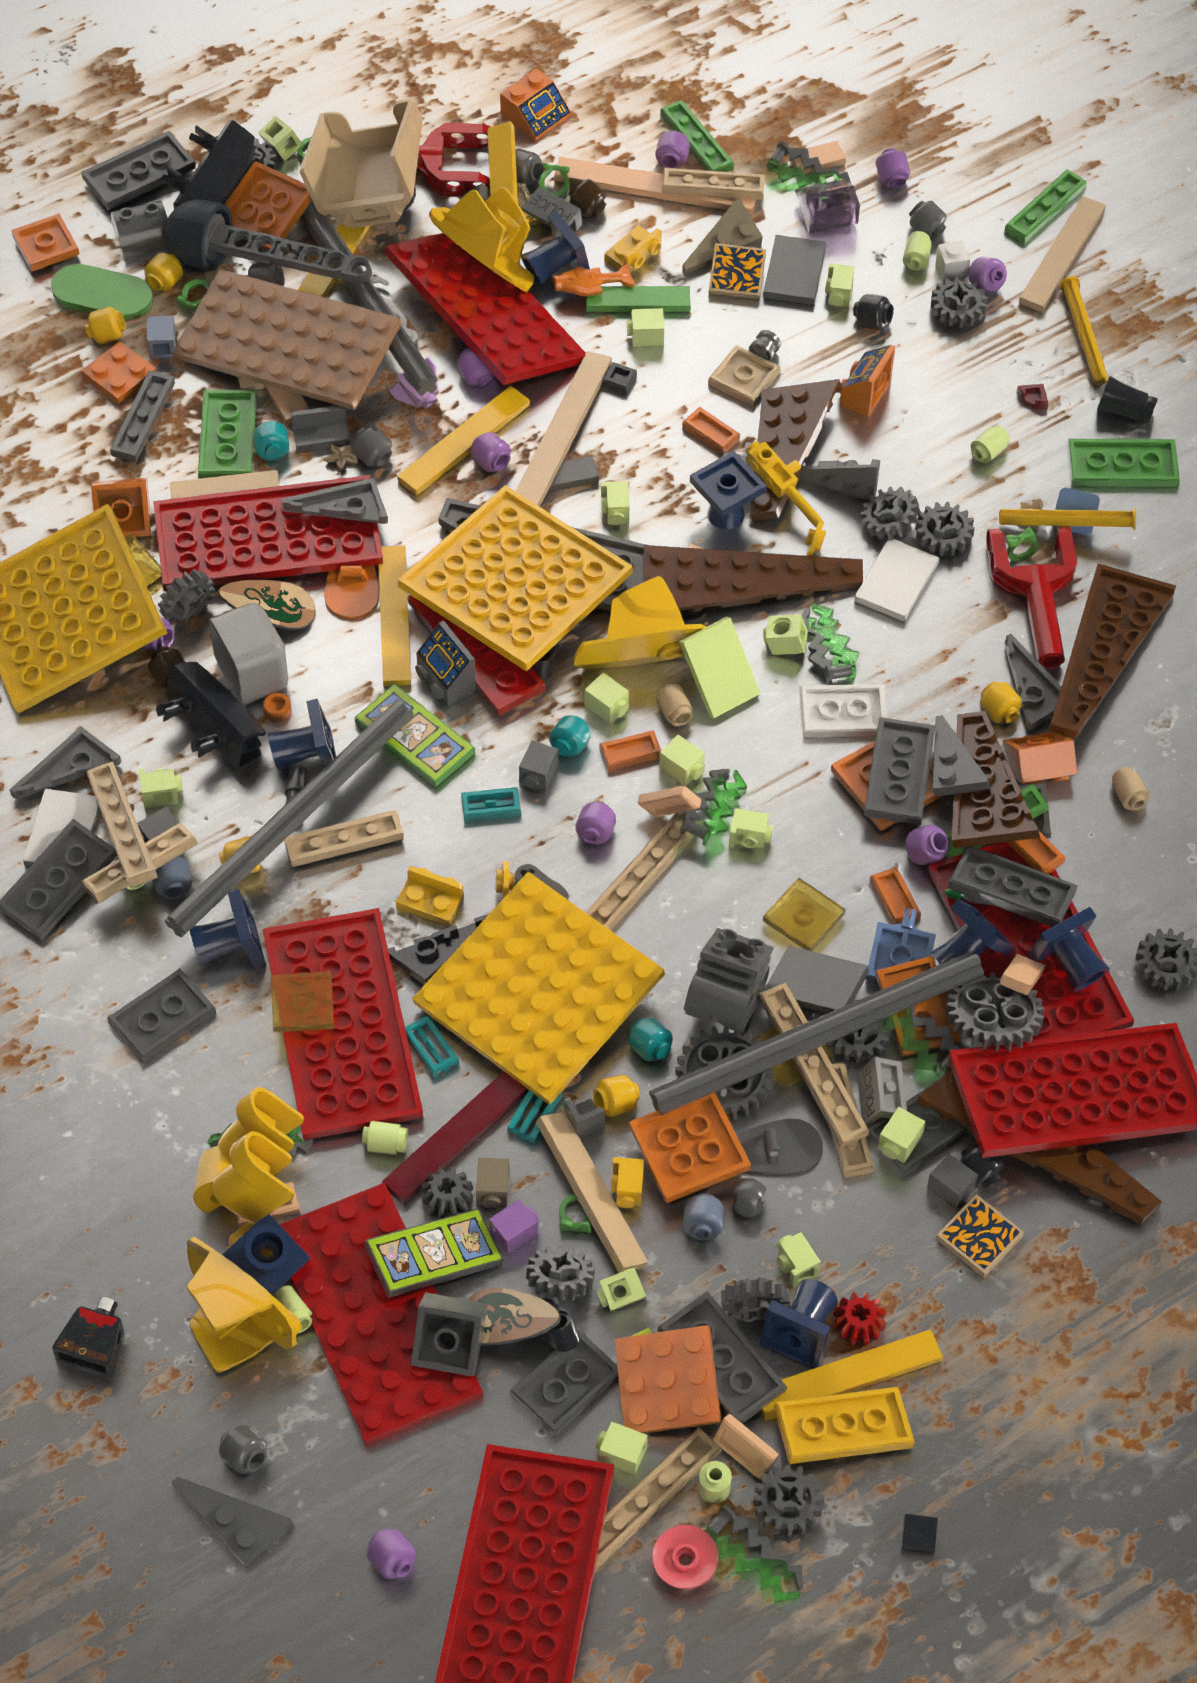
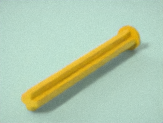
[1059,276,1108,386]
[999,508,1136,530]

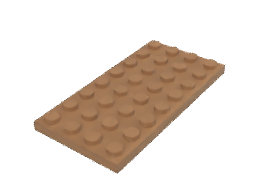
[172,269,402,410]

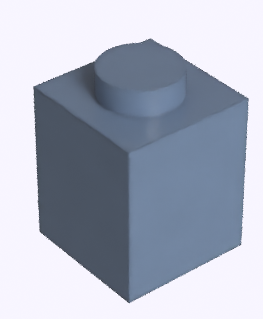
[147,316,176,358]

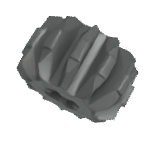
[421,1166,473,1219]

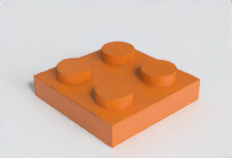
[11,213,80,272]
[81,341,157,405]

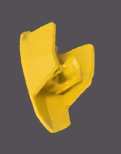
[428,187,534,292]
[573,576,707,669]
[187,1237,302,1373]

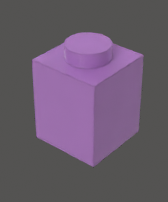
[489,1199,539,1255]

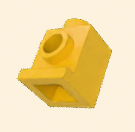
[611,1157,644,1208]

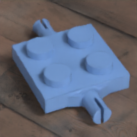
[866,908,936,982]

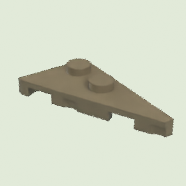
[682,198,763,275]

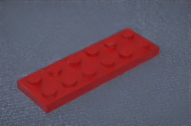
[408,595,546,716]

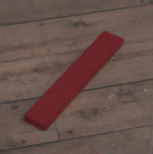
[382,1071,529,1205]

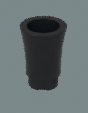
[1097,376,1158,423]

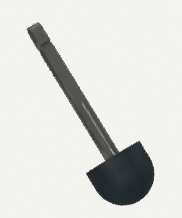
[165,199,372,284]

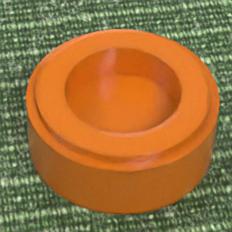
[263,693,292,722]

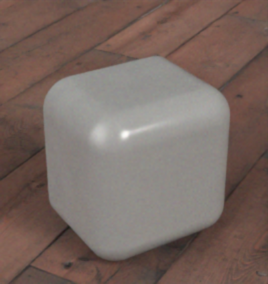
[209,603,288,705]

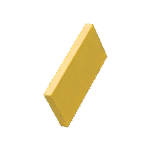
[774,1387,915,1464]

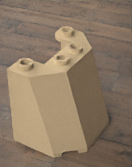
[299,98,423,229]

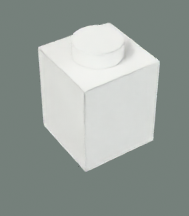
[935,240,970,285]

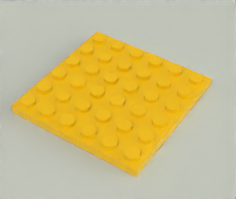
[398,485,633,671]
[0,504,167,713]
[412,872,665,1105]

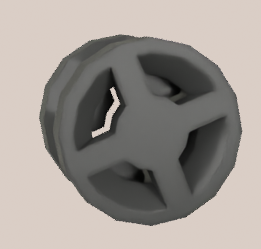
[749,330,781,361]

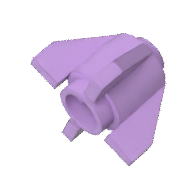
[389,357,439,408]

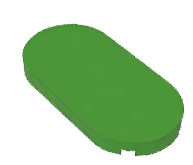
[51,264,153,321]

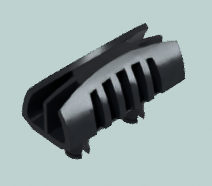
[161,120,256,210]
[156,662,267,772]

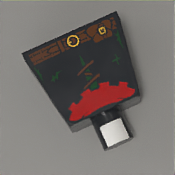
[52,1297,124,1378]

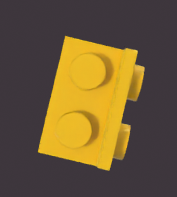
[604,225,662,273]
[396,866,464,927]

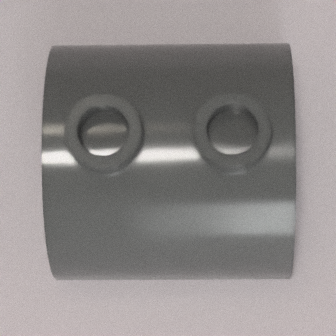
[111,201,169,259]

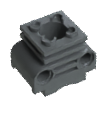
[683,928,774,1033]

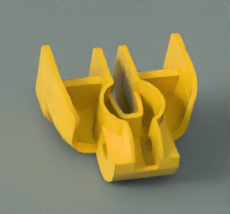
[193,1087,304,1220]

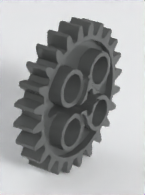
[945,972,1045,1051]
[675,1026,774,1120]

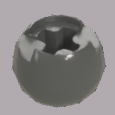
[732,1178,766,1217]

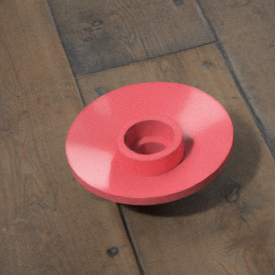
[652,1525,718,1590]

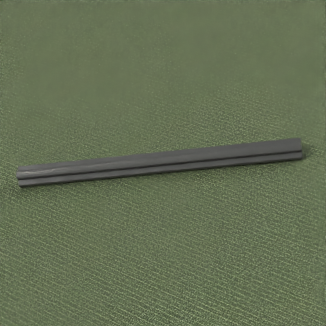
[300,201,438,396]
[165,699,414,937]
[649,951,984,1116]

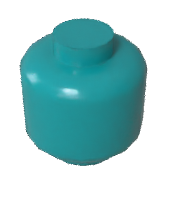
[253,421,290,461]
[549,715,591,757]
[628,1017,673,1062]

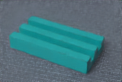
[461,787,521,822]
[405,1015,459,1078]
[507,1090,562,1144]

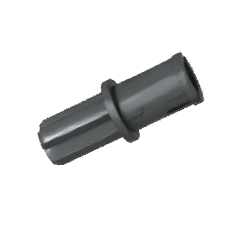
[284,765,307,804]

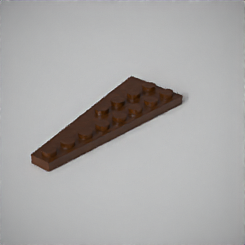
[643,545,863,612]
[1049,563,1176,738]
[917,1069,1162,1225]

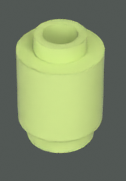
[902,231,932,270]
[970,426,1010,463]
[362,1121,408,1155]
[698,1461,732,1504]

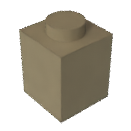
[476,1157,509,1208]

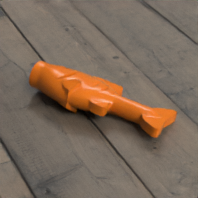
[553,264,634,296]

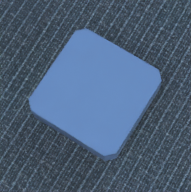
[1053,487,1101,535]

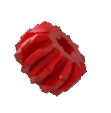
[833,1291,886,1347]

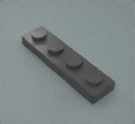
[110,370,175,462]

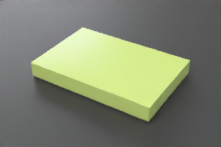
[679,617,761,718]

